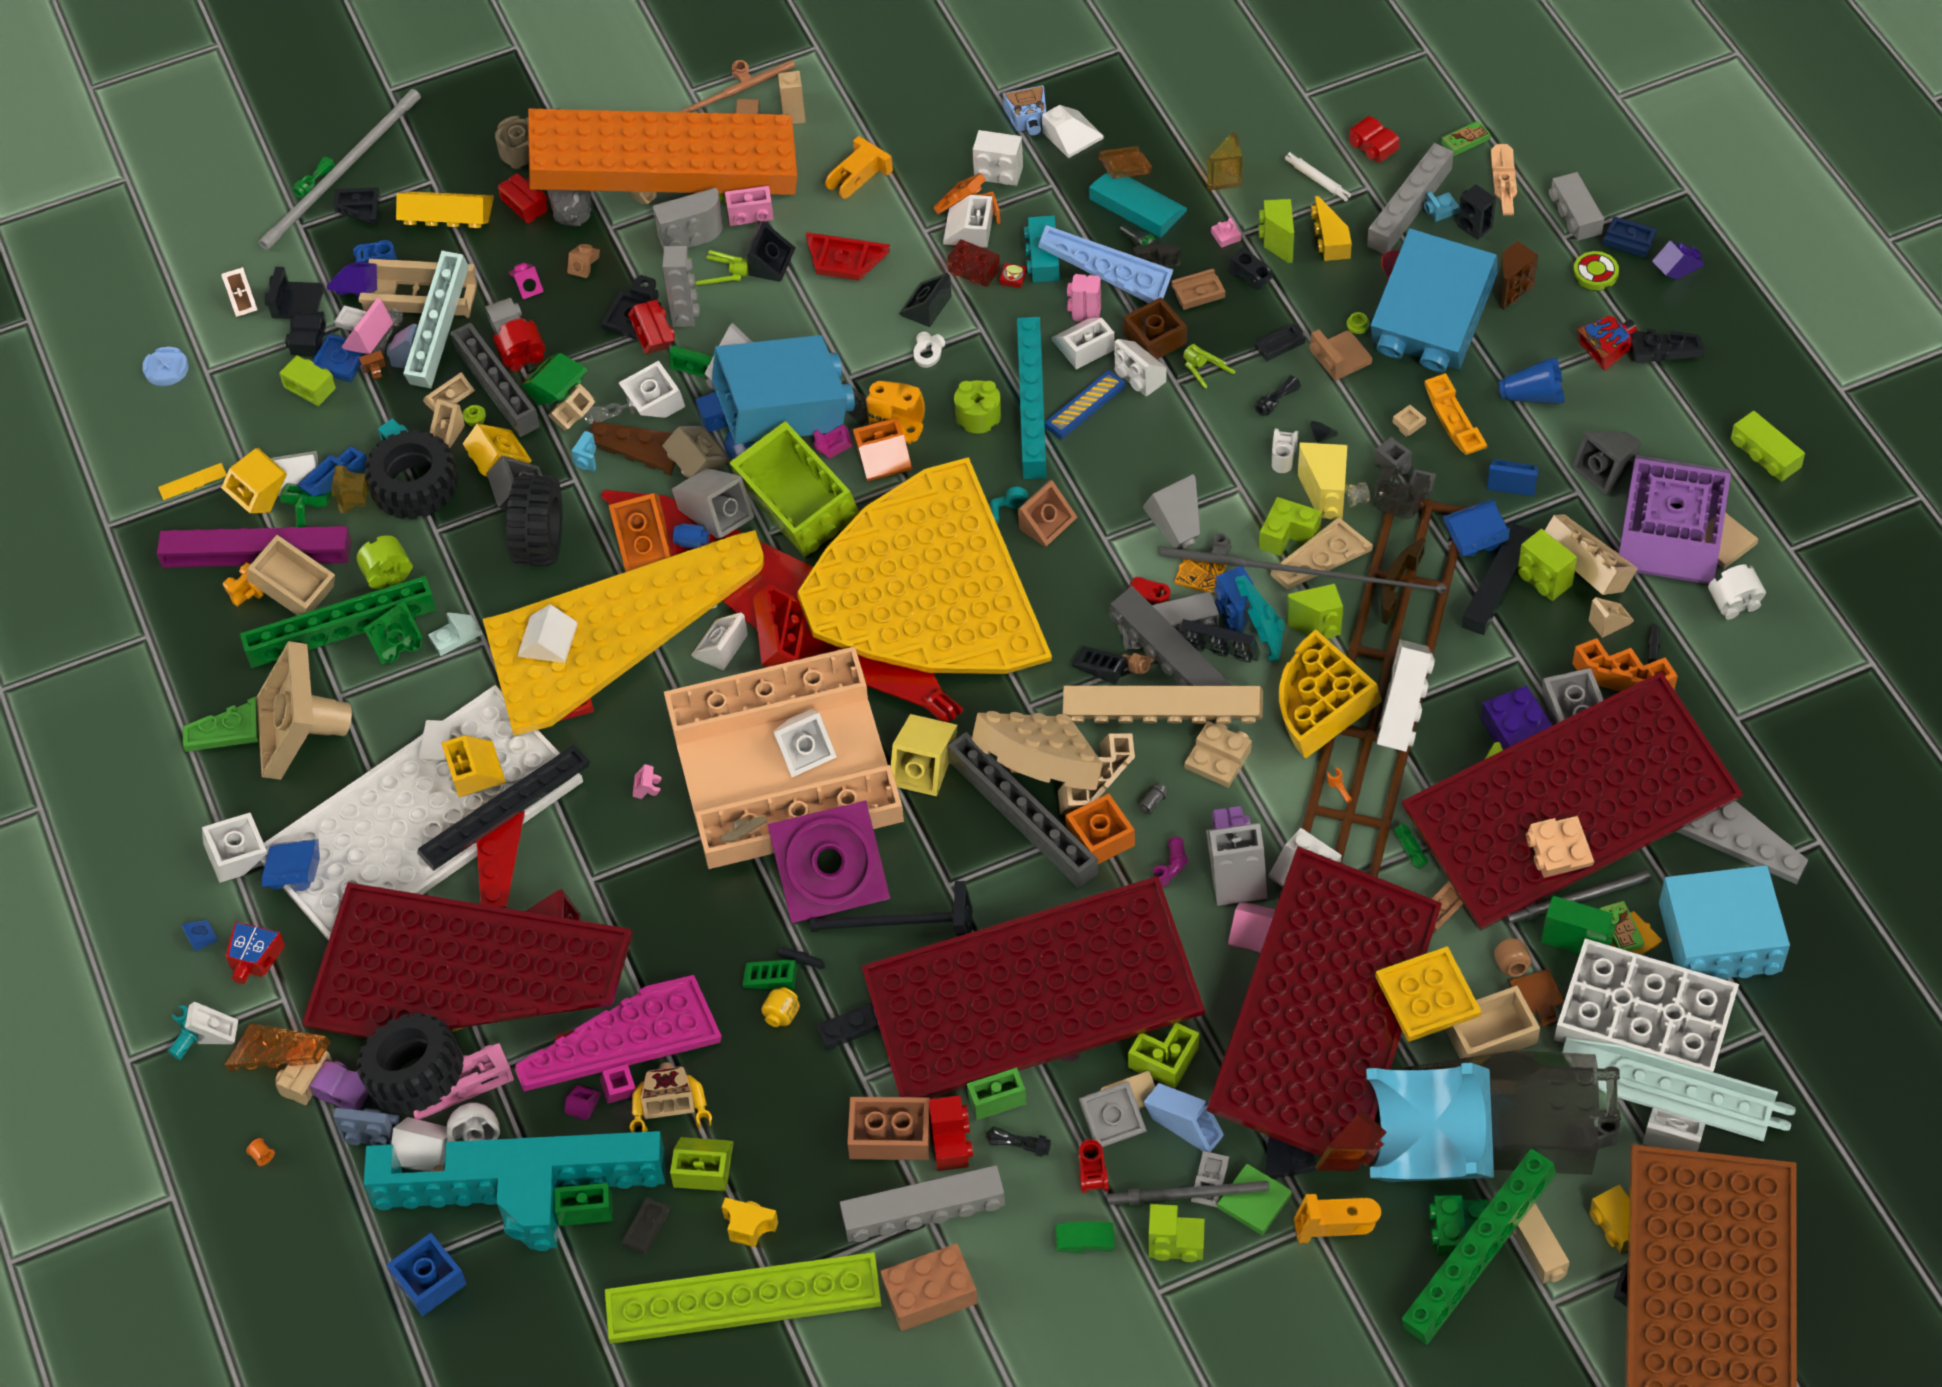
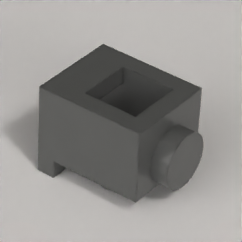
[1374,437,1412,477]

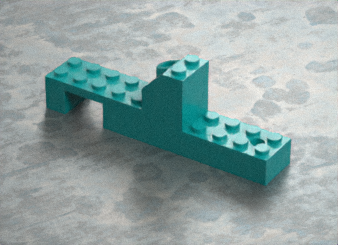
[363,1131,666,1251]

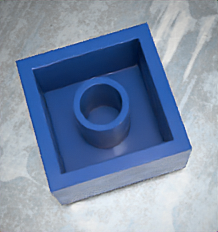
[386,1233,467,1317]

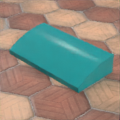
[1089,170,1187,238]

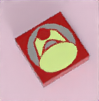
[1000,263,1027,288]

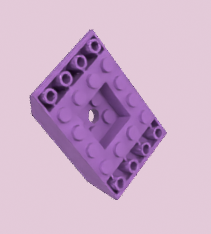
[1619,455,1731,584]

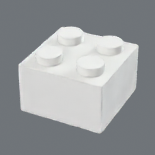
[973,130,1023,186]

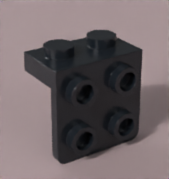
[265,267,324,319]

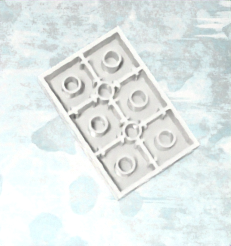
[1554,939,1739,1072]

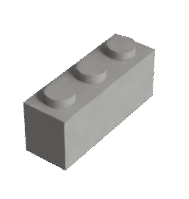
[1549,172,1604,241]

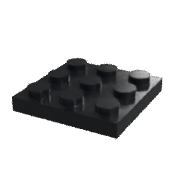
[1181,619,1260,663]

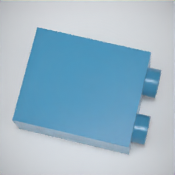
[1371,228,1498,372]
[711,335,855,444]

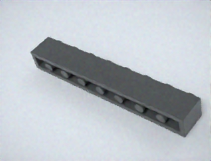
[947,732,1098,889]

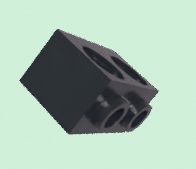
[1458,184,1496,240]

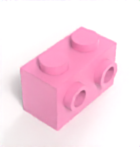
[725,186,774,226]

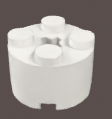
[1708,564,1766,620]

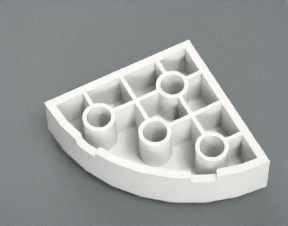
[1377,639,1435,751]

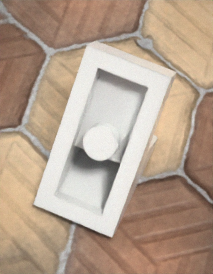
[185,1002,238,1044]

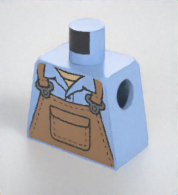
[1003,85,1046,135]

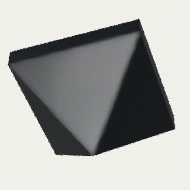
[1310,421,1338,443]

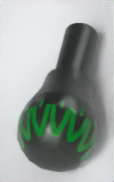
[1120,225,1157,253]

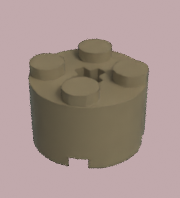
[495,116,529,169]

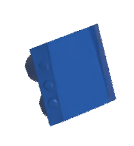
[1443,500,1510,556]
[262,839,320,891]

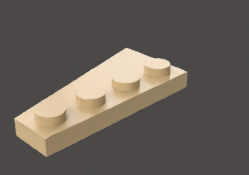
[1271,517,1373,590]

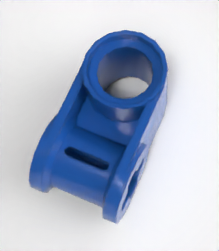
[353,240,398,263]

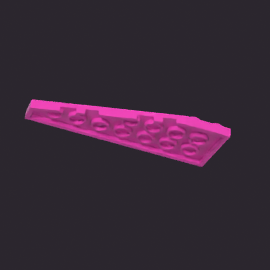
[515,975,722,1091]

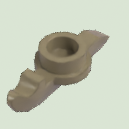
[720,816,767,842]

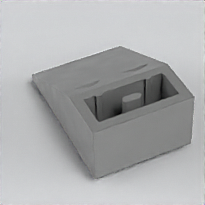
[1206,823,1267,906]

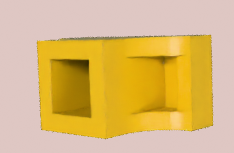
[722,1197,778,1247]

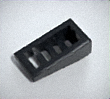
[1072,646,1126,685]

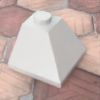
[1042,105,1103,158]
[773,709,837,777]

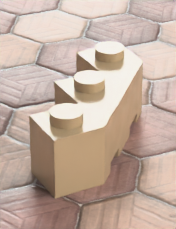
[1058,733,1135,814]

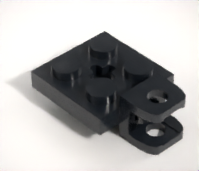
[601,275,661,340]

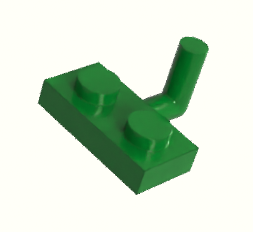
[280,483,332,528]

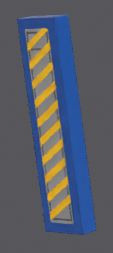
[1045,370,1125,440]

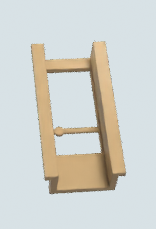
[359,259,477,318]

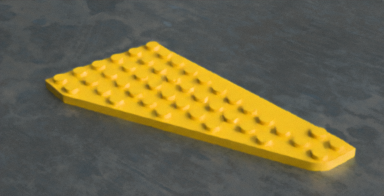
[483,530,764,736]

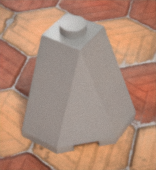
[1143,474,1200,550]

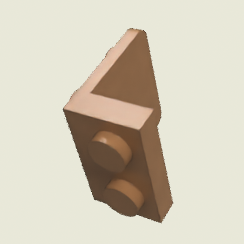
[1309,329,1372,381]

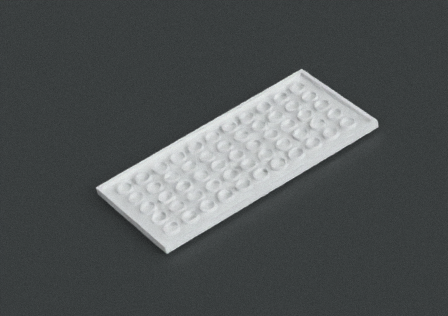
[260,685,583,941]

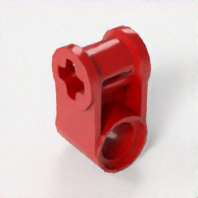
[1128,577,1171,605]
[1079,1139,1109,1194]

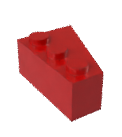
[753,584,806,667]

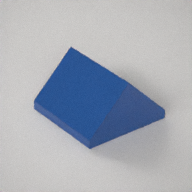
[1487,459,1539,496]

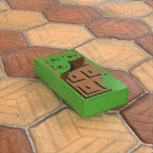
[1441,121,1491,157]
[1600,901,1644,952]

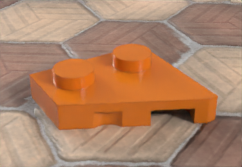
[933,173,986,214]

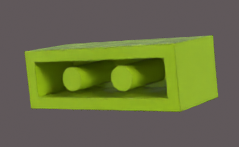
[1731,411,1805,482]

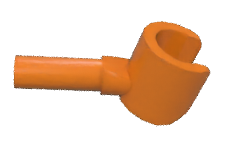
[1327,768,1352,803]

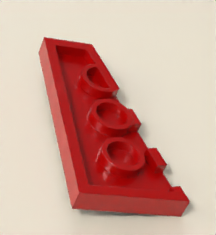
[476,811,525,908]

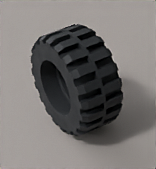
[365,430,458,519]
[507,475,563,567]
[357,1013,464,1114]

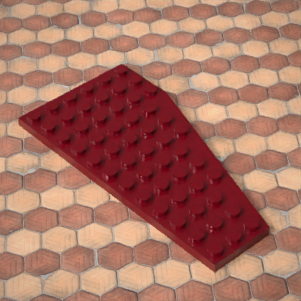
[302,882,633,1039]

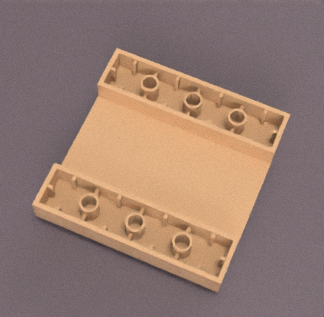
[664,647,904,869]

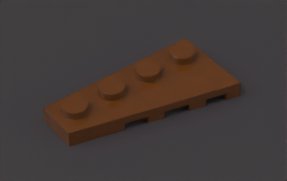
[590,421,676,476]

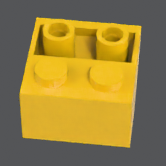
[221,448,287,513]
[441,735,506,798]

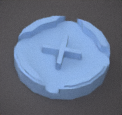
[143,346,189,386]

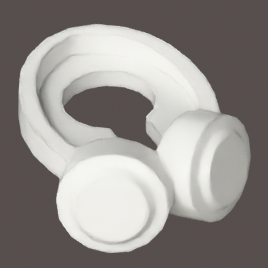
[913,332,945,368]

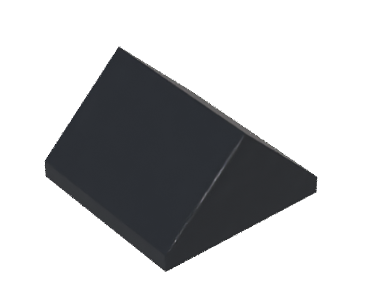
[746,221,796,282]
[899,273,952,327]

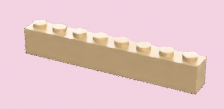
[1063,686,1263,724]

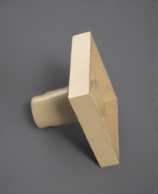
[256,641,352,780]

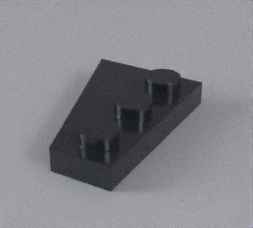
[1630,329,1705,363]

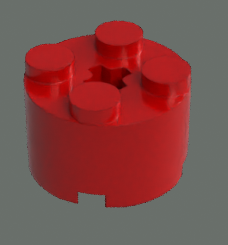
[493,319,545,372]

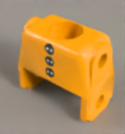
[866,381,925,444]

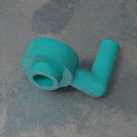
[990,486,1028,524]

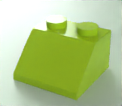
[1259,199,1294,263]
[1286,584,1343,639]

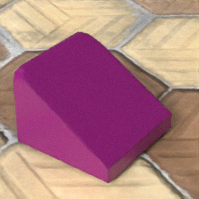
[564,1085,601,1120]

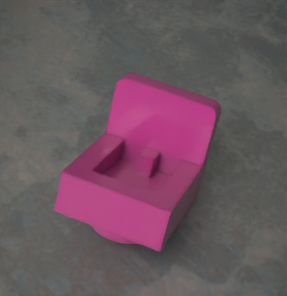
[813,425,853,459]

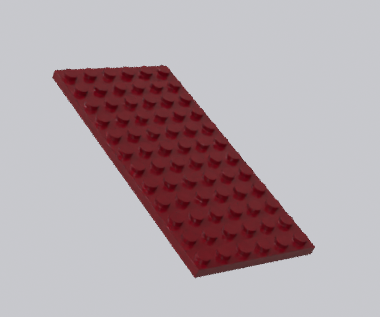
[1402,671,1743,931]
[1206,846,1442,1171]
[862,876,1206,1098]

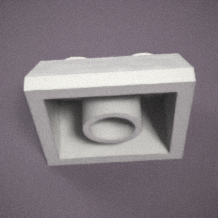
[619,361,685,418]
[202,813,267,883]
[1269,828,1342,887]

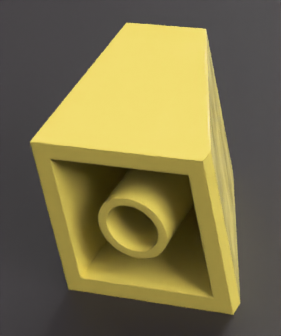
[1298,442,1347,519]
[891,714,957,796]

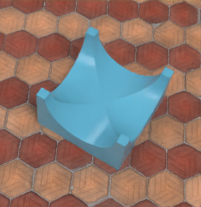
[1366,1063,1494,1182]

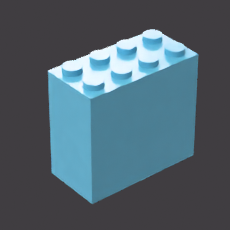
[1659,865,1790,980]

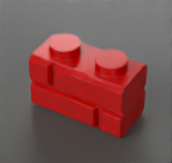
[498,173,548,224]
[628,299,675,355]

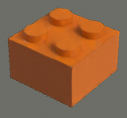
[1065,793,1135,864]

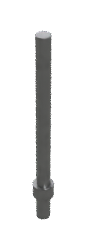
[1506,871,1651,924]
[1107,1181,1269,1206]

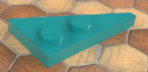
[1235,575,1285,662]

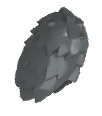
[547,190,592,226]

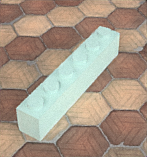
[403,251,469,388]

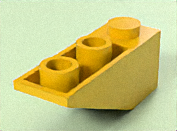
[1311,196,1352,261]

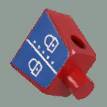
[226,922,285,984]

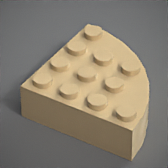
[972,711,1103,790]

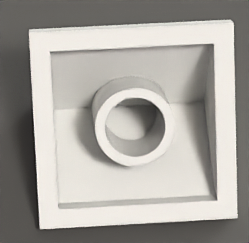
[270,451,318,496]
[518,604,578,663]
[691,612,748,671]
[1643,1107,1705,1152]
[391,1117,447,1172]

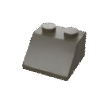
[662,426,731,479]

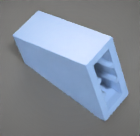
[1143,1083,1224,1152]

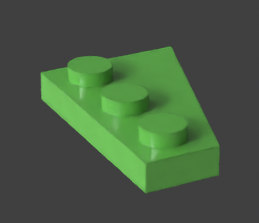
[183,697,259,752]

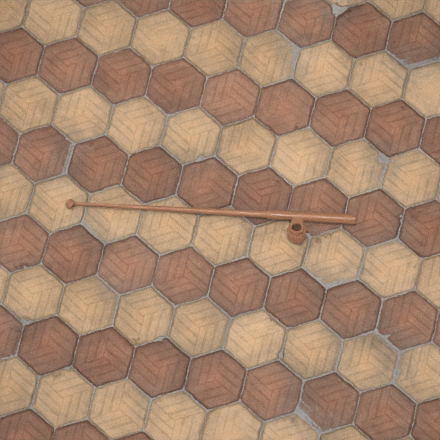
[678,60,795,113]

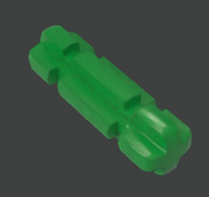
[1394,824,1428,869]

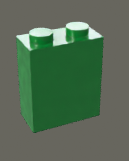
[1541,896,1616,954]

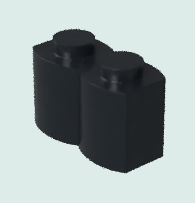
[285,311,327,356]

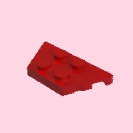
[806,232,890,281]

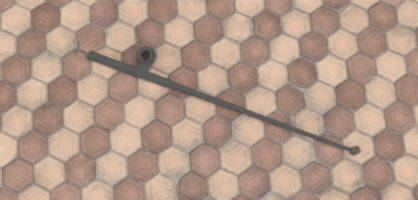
[1160,534,1447,594]

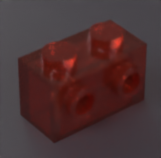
[947,239,1000,287]

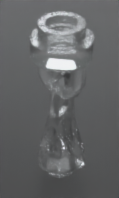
[371,308,403,354]
[584,397,637,424]

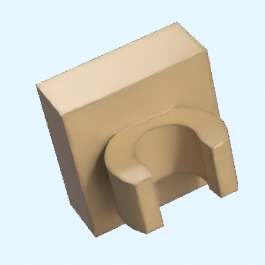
[1392,405,1426,437]

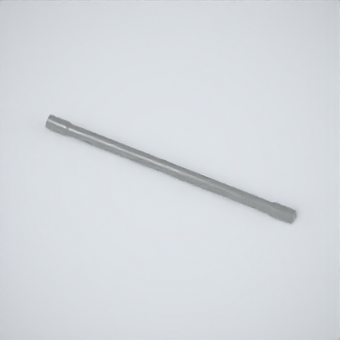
[258,89,421,250]

